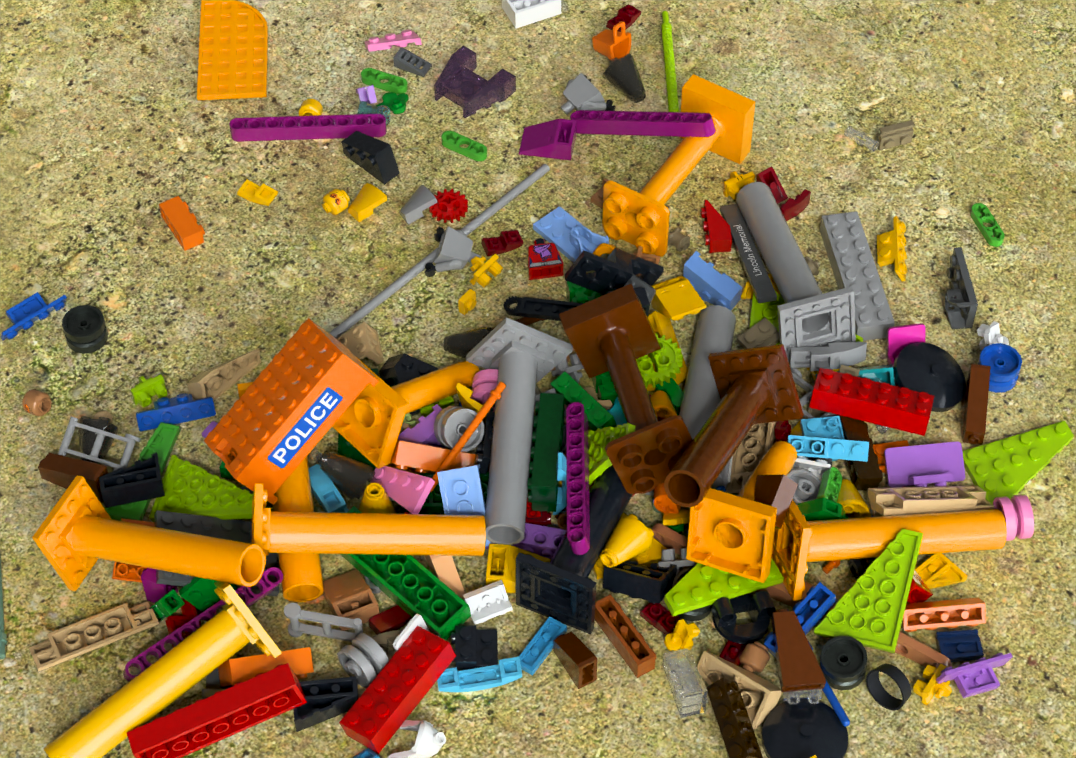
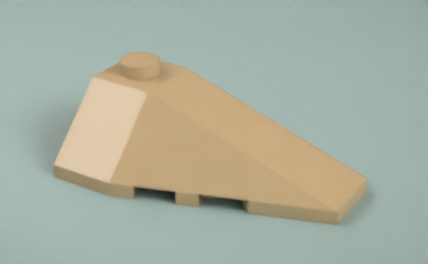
[187,349,261,401]
[696,651,782,729]

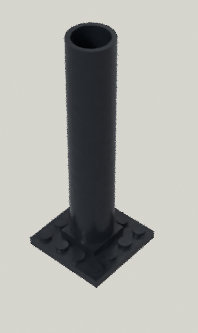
[516,465,633,634]

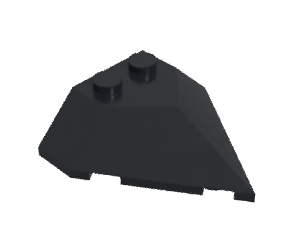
[379,353,438,416]

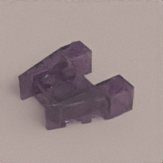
[434,46,516,118]

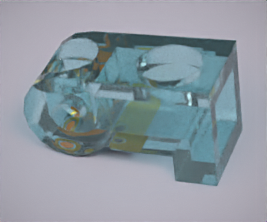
[357,101,391,125]

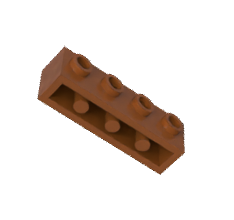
[595,594,656,678]

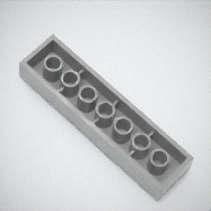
[820,211,895,341]

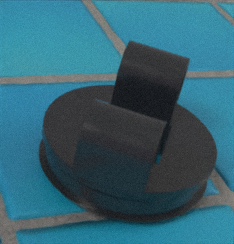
[711,591,776,644]

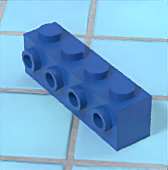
[764,582,837,659]

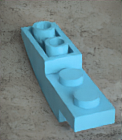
[788,435,869,462]
[309,463,349,513]

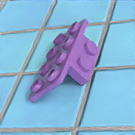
[884,441,965,488]

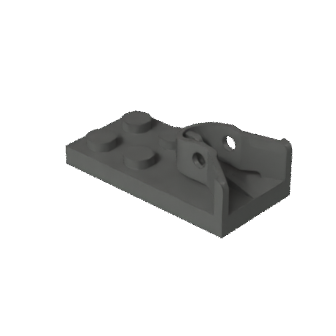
[945,247,978,329]

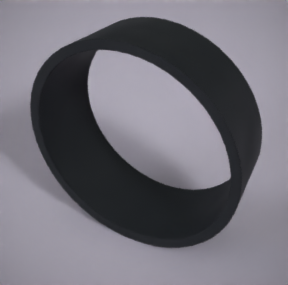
[866,664,911,710]

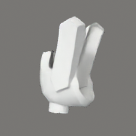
[387,720,446,758]

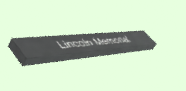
[720,204,777,303]

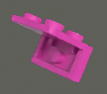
[887,323,926,366]

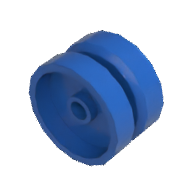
[978,343,1022,393]

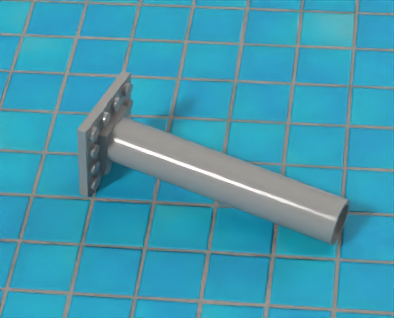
[736,182,856,364]
[645,305,736,496]
[466,317,573,545]

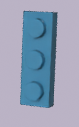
[519,616,567,676]

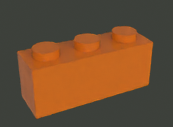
[159,196,205,251]

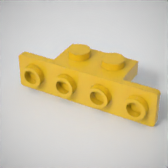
[877,216,908,282]

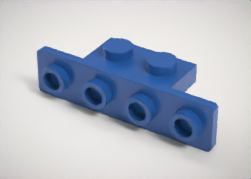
[0,292,67,341]
[136,393,216,431]

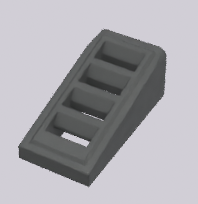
[393,48,432,77]

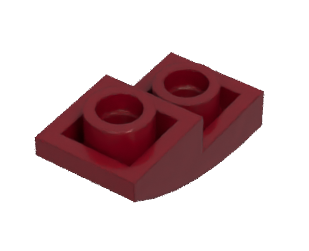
[606,4,641,32]
[780,189,811,221]
[481,230,524,256]
[775,420,791,442]
[640,603,681,635]

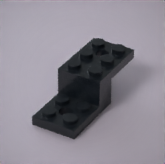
[565,248,664,295]

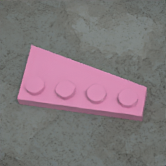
[369,466,435,514]

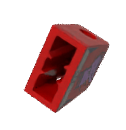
[528,238,564,280]

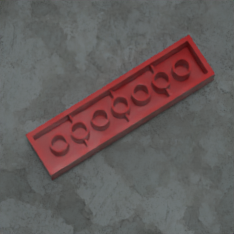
[127,663,307,758]

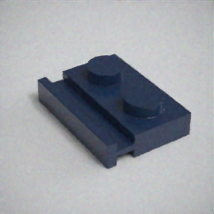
[935,629,984,662]

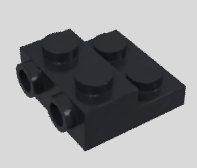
[451,625,498,671]

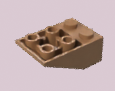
[323,569,379,631]

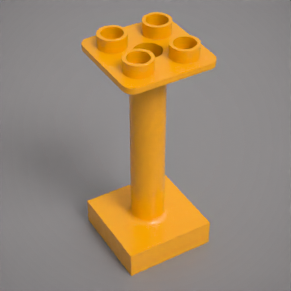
[602,74,756,257]

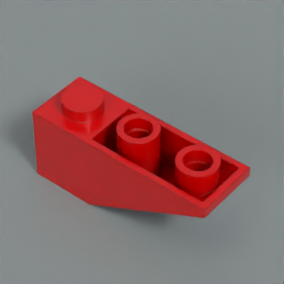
[701,200,732,253]

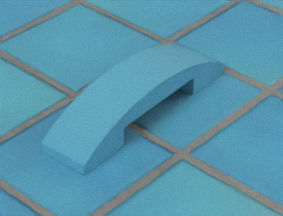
[553,452,567,515]
[437,657,523,692]

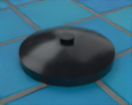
[893,342,966,412]
[762,698,848,758]

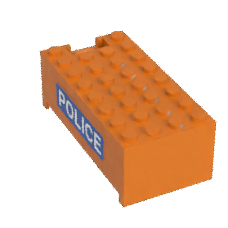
[204,318,379,505]

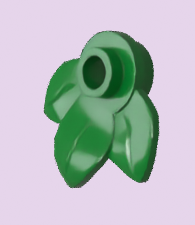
[376,92,409,114]

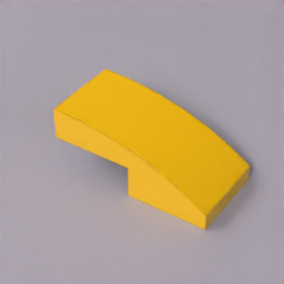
[237,179,278,206]

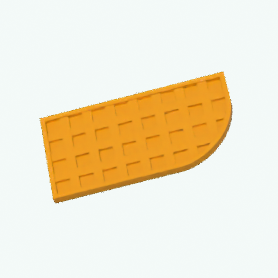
[197,0,268,100]

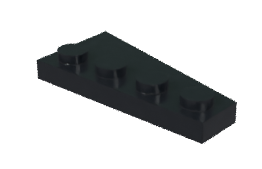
[475,403,495,475]

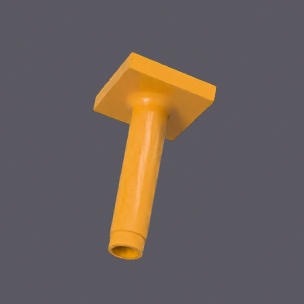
[332,357,480,469]
[686,441,797,583]

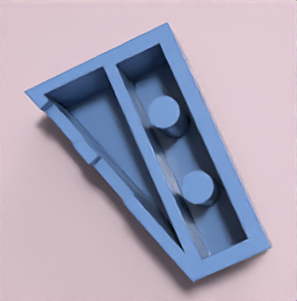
[683,251,742,310]

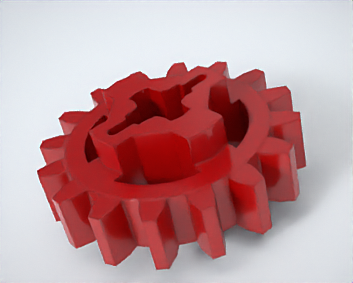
[429,189,468,223]

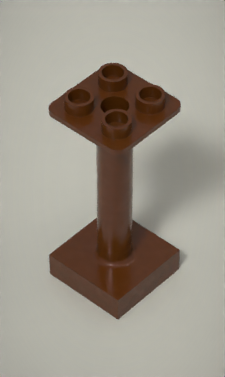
[559,283,693,494]

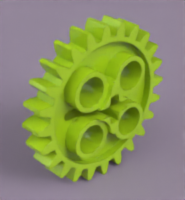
[636,333,683,388]

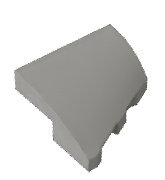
[399,185,438,225]

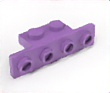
[936,653,1013,698]

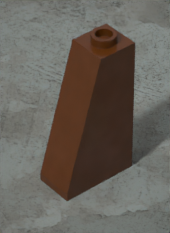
[963,364,991,445]
[38,453,108,504]
[771,609,826,692]

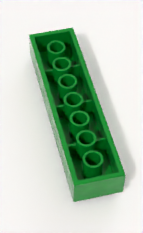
[340,506,471,640]

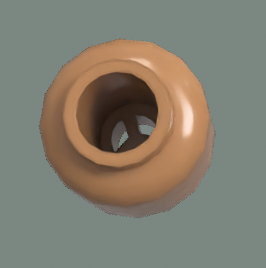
[22,389,52,417]
[739,642,770,673]

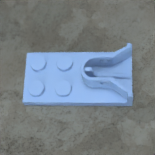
[533,206,609,263]
[437,464,492,547]

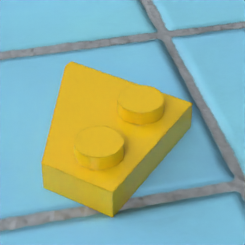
[915,553,968,589]

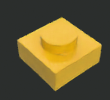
[458,289,477,315]

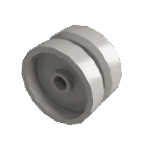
[434,406,484,452]
[787,469,821,504]
[337,633,389,688]

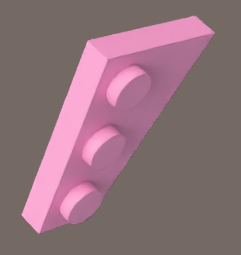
[364,30,422,52]

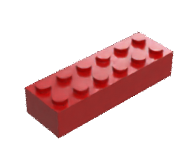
[809,368,934,436]
[339,626,456,754]

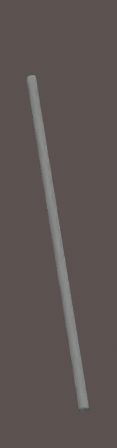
[329,164,550,338]

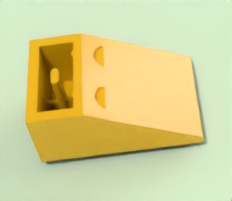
[651,276,707,321]
[486,544,550,593]

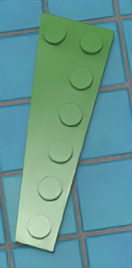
[104,422,180,521]

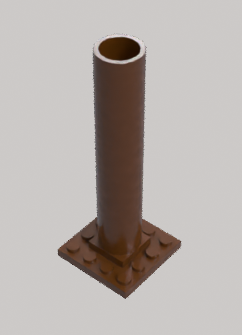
[664,344,804,507]

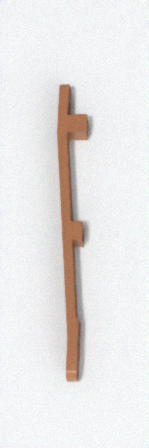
[651,523,952,668]

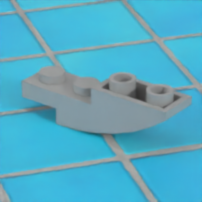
[790,342,867,371]

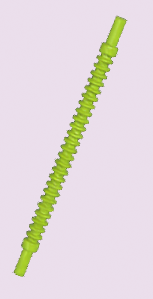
[661,11,679,137]

